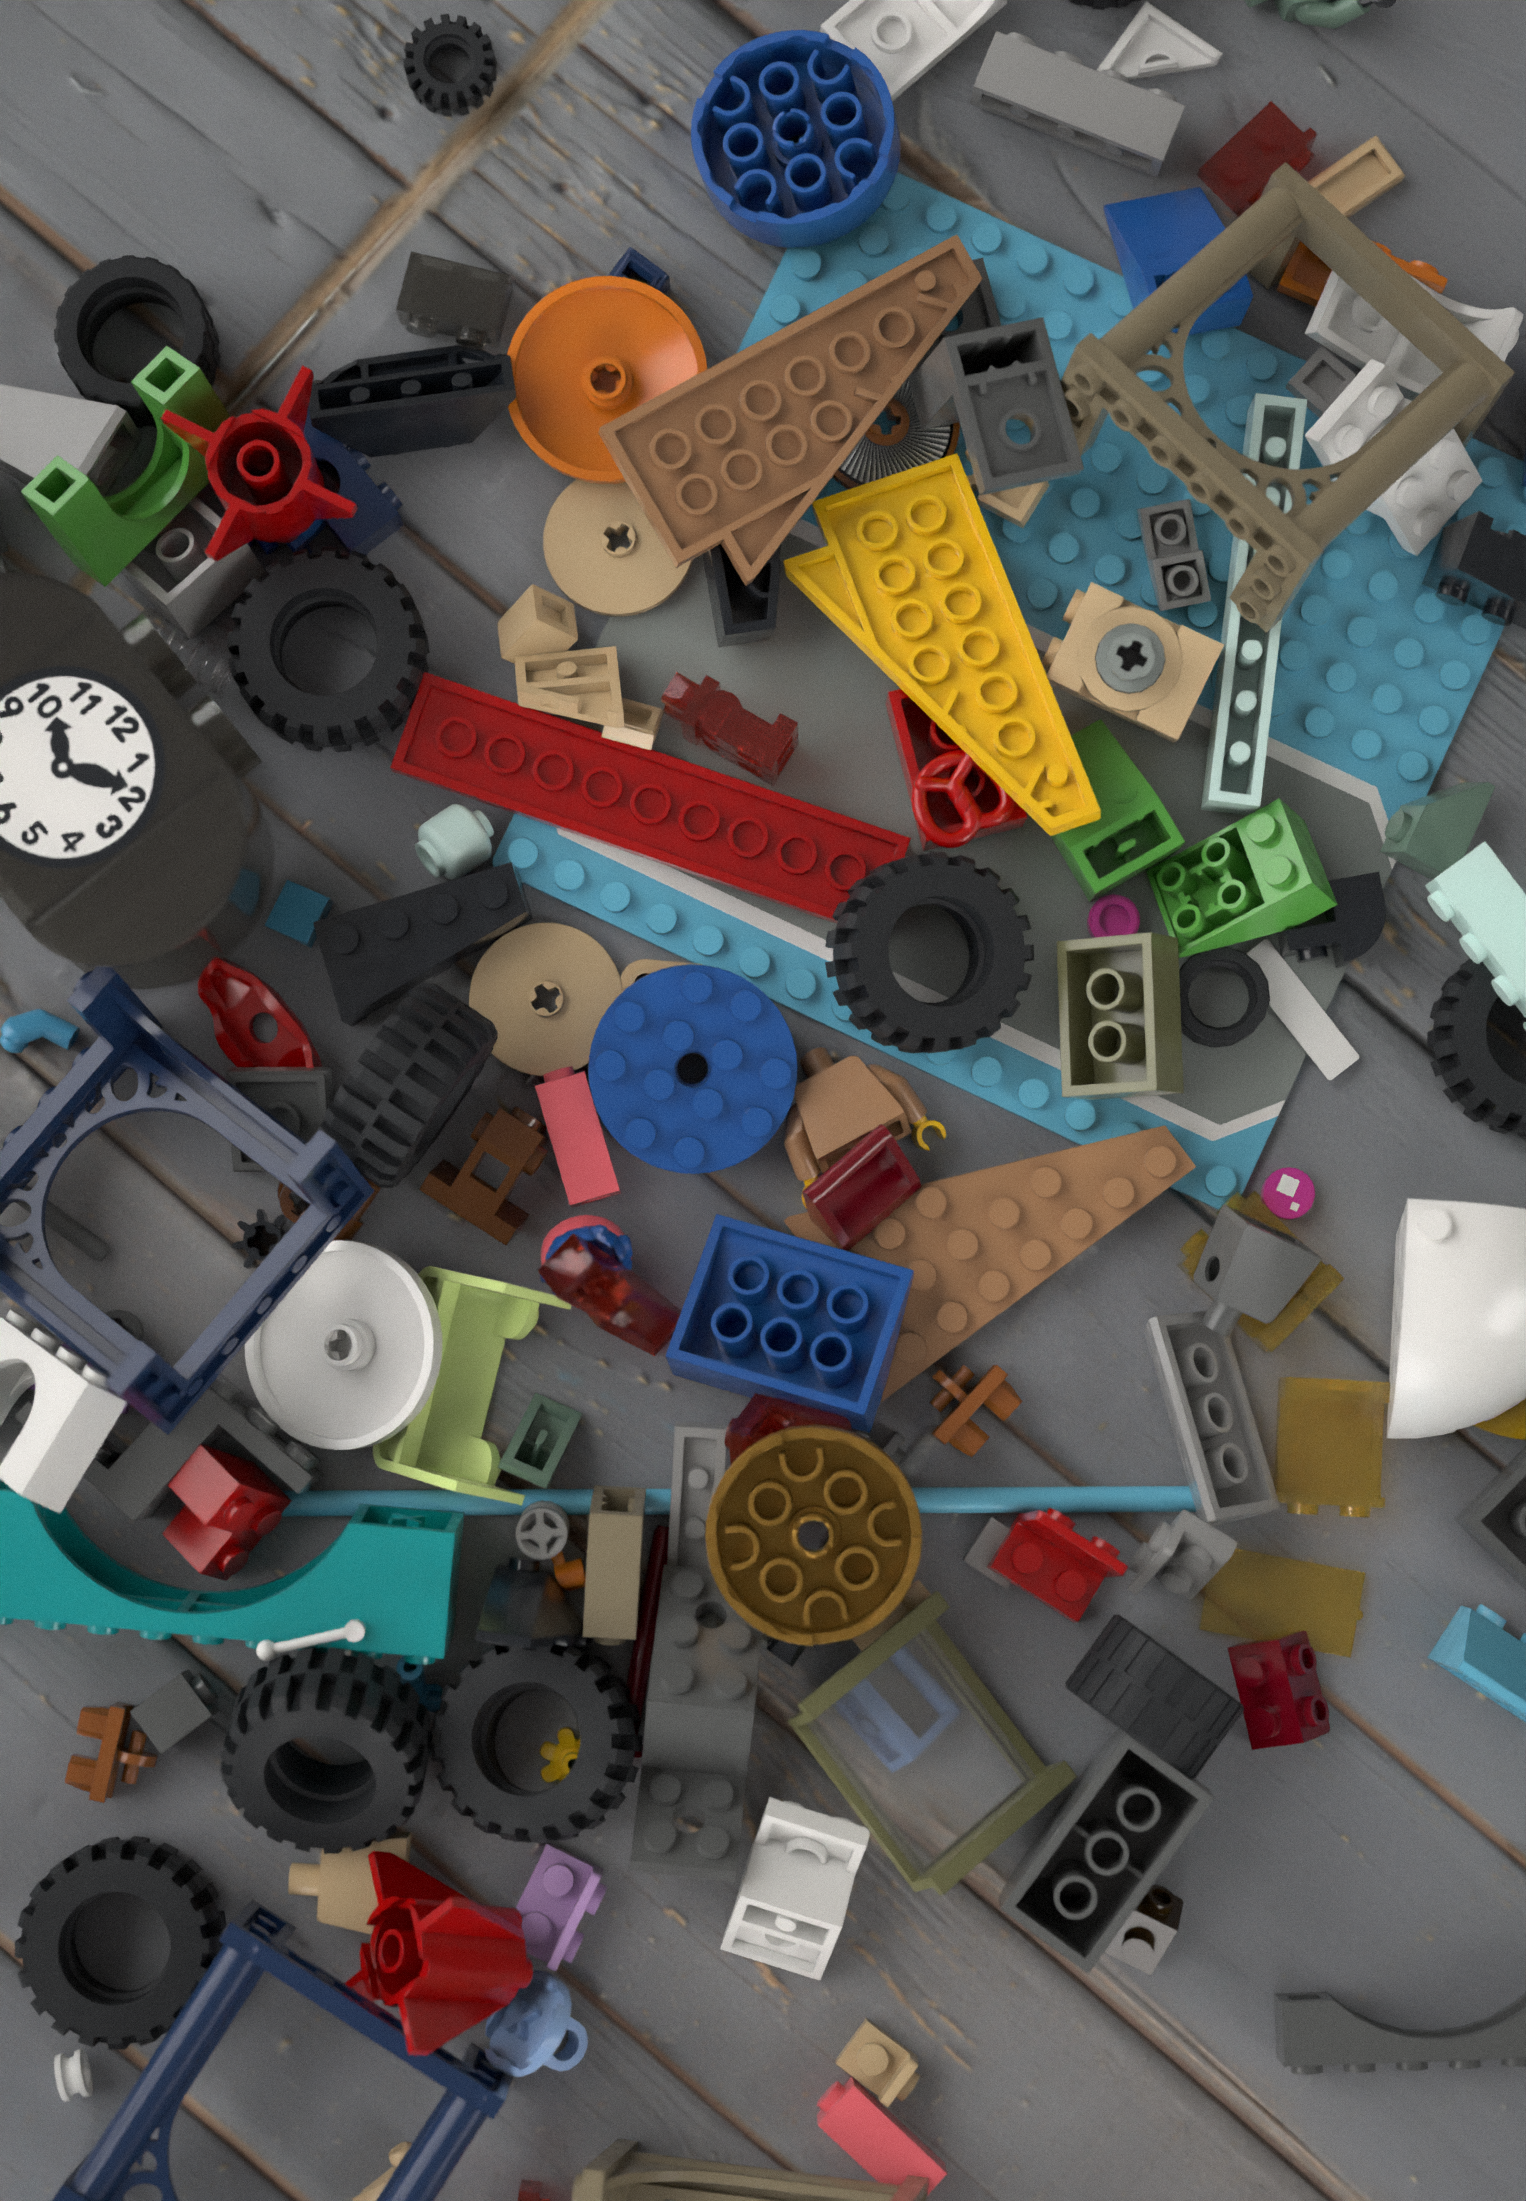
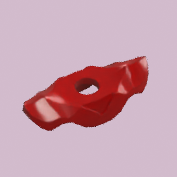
[198,957,323,1068]

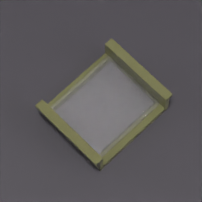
[787,1590,1077,1896]

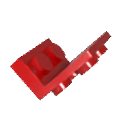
[987,1508,1128,1623]

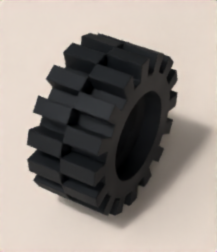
[403,14,497,117]

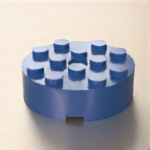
[691,30,901,248]
[588,964,797,1174]

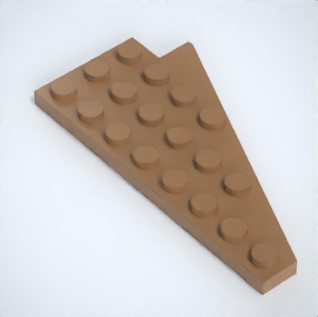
[598,234,983,586]
[784,1125,1196,1403]

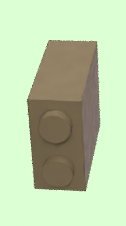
[583,1485,646,1645]

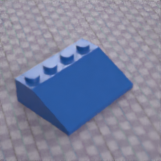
[665,1214,914,1433]

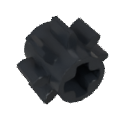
[232,1209,287,1269]

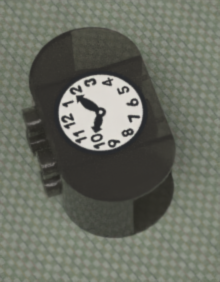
[0,573,275,990]

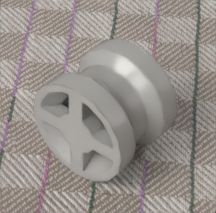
[515,1500,570,1560]

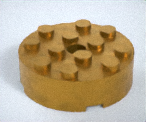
[705,1425,922,1645]

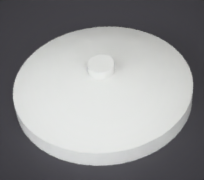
[245,1240,442,1450]

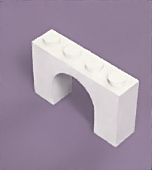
[0,1309,127,1513]

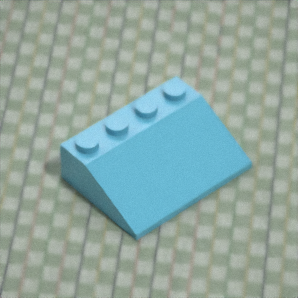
[1427,1604,1526,1723]

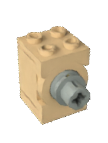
[1041,582,1224,743]

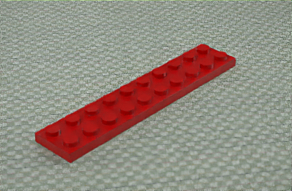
[390,672,911,924]

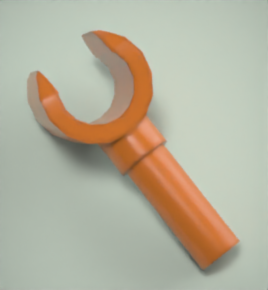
[546,1522,586,1591]

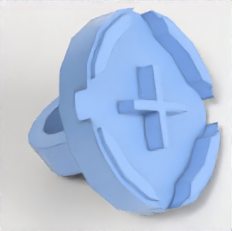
[485,1970,588,2077]

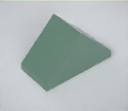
[498,1392,583,1489]

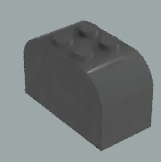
[999,1728,1214,1974]

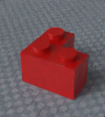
[162,1444,292,1581]

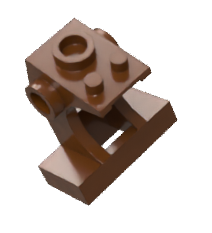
[419,1106,548,1246]

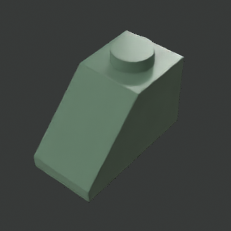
[1380,782,1496,879]

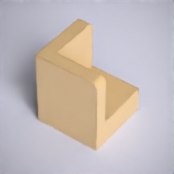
[497,584,578,664]

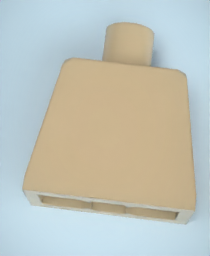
[288,1832,412,1934]

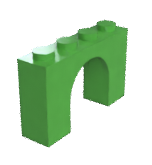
[21,346,230,587]

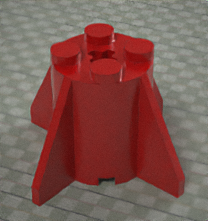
[161,365,358,561]
[345,1851,533,2056]

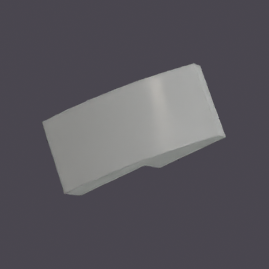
[1137,499,1211,611]

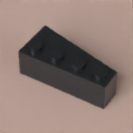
[1422,511,1526,629]

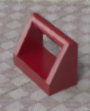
[802,1124,921,1251]

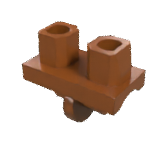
[929,1364,1022,1457]
[65,1702,158,1803]

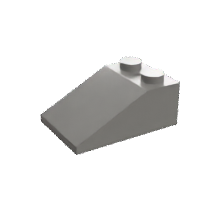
[118,468,265,640]

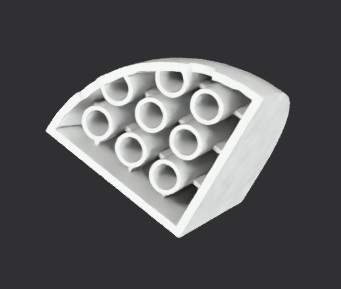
[1387,1198,1526,1439]

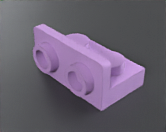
[516,1842,608,1972]

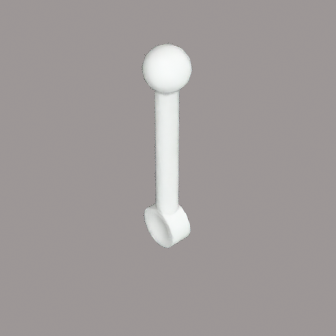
[256,1619,366,1661]

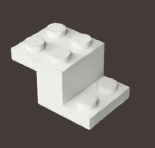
[1304,359,1483,556]
[720,1797,870,1981]

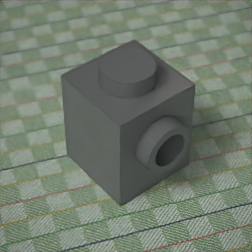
[130,1669,219,1754]

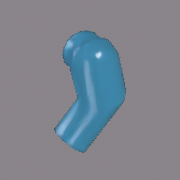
[0,1009,80,1054]
[396,1656,443,1712]

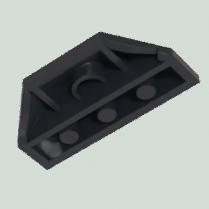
[309,345,517,458]

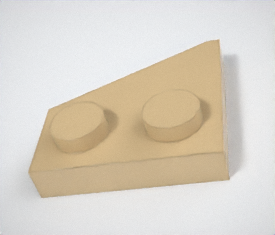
[514,646,625,728]

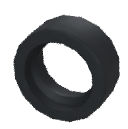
[1179,946,1270,1048]

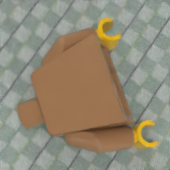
[784,1047,946,1209]

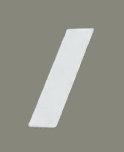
[1246,939,1359,1080]

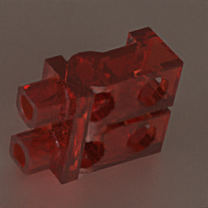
[661,672,799,786]

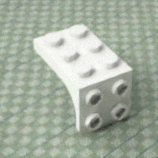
[820,0,1007,101]
[1305,270,1523,401]

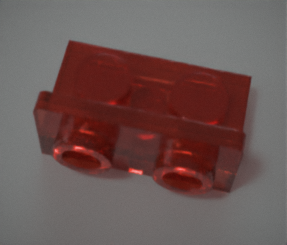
[1197,101,1318,217]

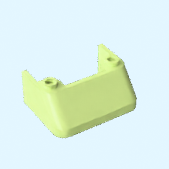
[373,1266,573,1505]

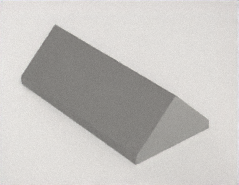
[1144,1311,1280,1527]

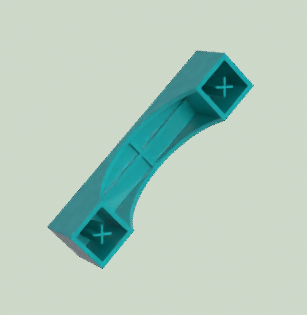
[0,1479,465,1665]

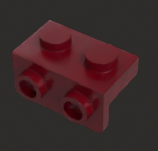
[1227,1630,1330,1750]

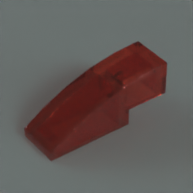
[537,1233,681,1356]

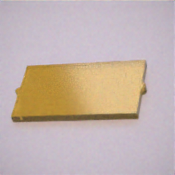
[1199,1548,1365,1658]

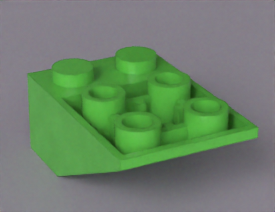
[1051,719,1185,902]
[1146,798,1338,958]

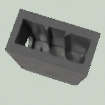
[1194,1204,1322,1337]

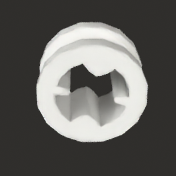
[54,2048,93,2102]

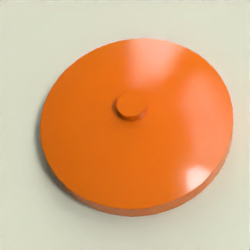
[507,276,708,484]

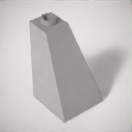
[0,384,143,497]

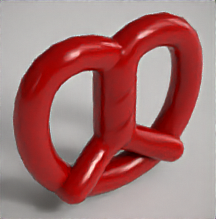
[911,749,1015,848]

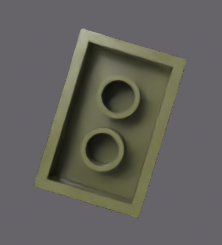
[1057,932,1184,1100]

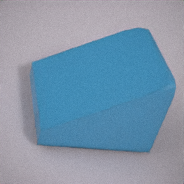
[264,880,334,948]

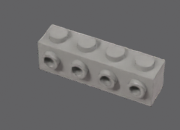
[970,31,1185,177]

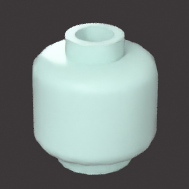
[415,804,494,880]

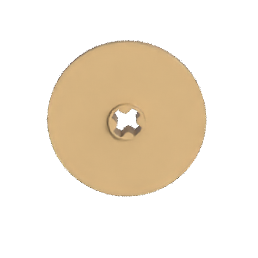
[543,480,693,617]
[469,923,623,1077]

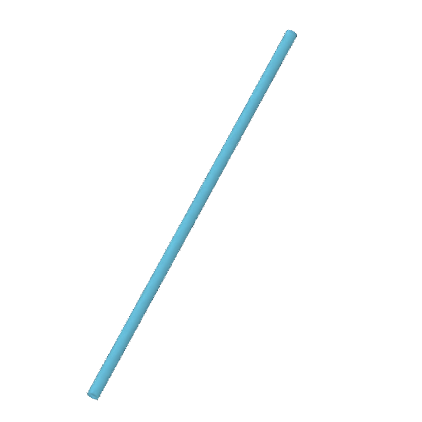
[282,1486,1196,1516]

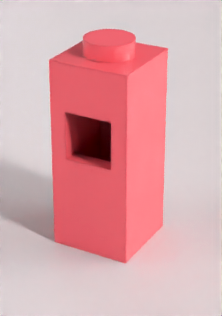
[535,1066,621,1208]
[817,2076,947,2196]

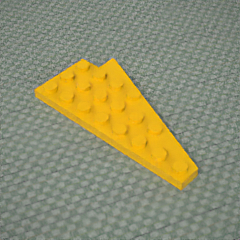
[783,453,1101,836]

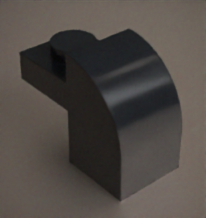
[1278,872,1386,968]

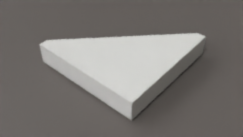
[1097,1,1223,80]

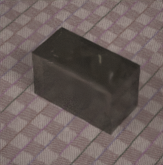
[396,251,513,350]

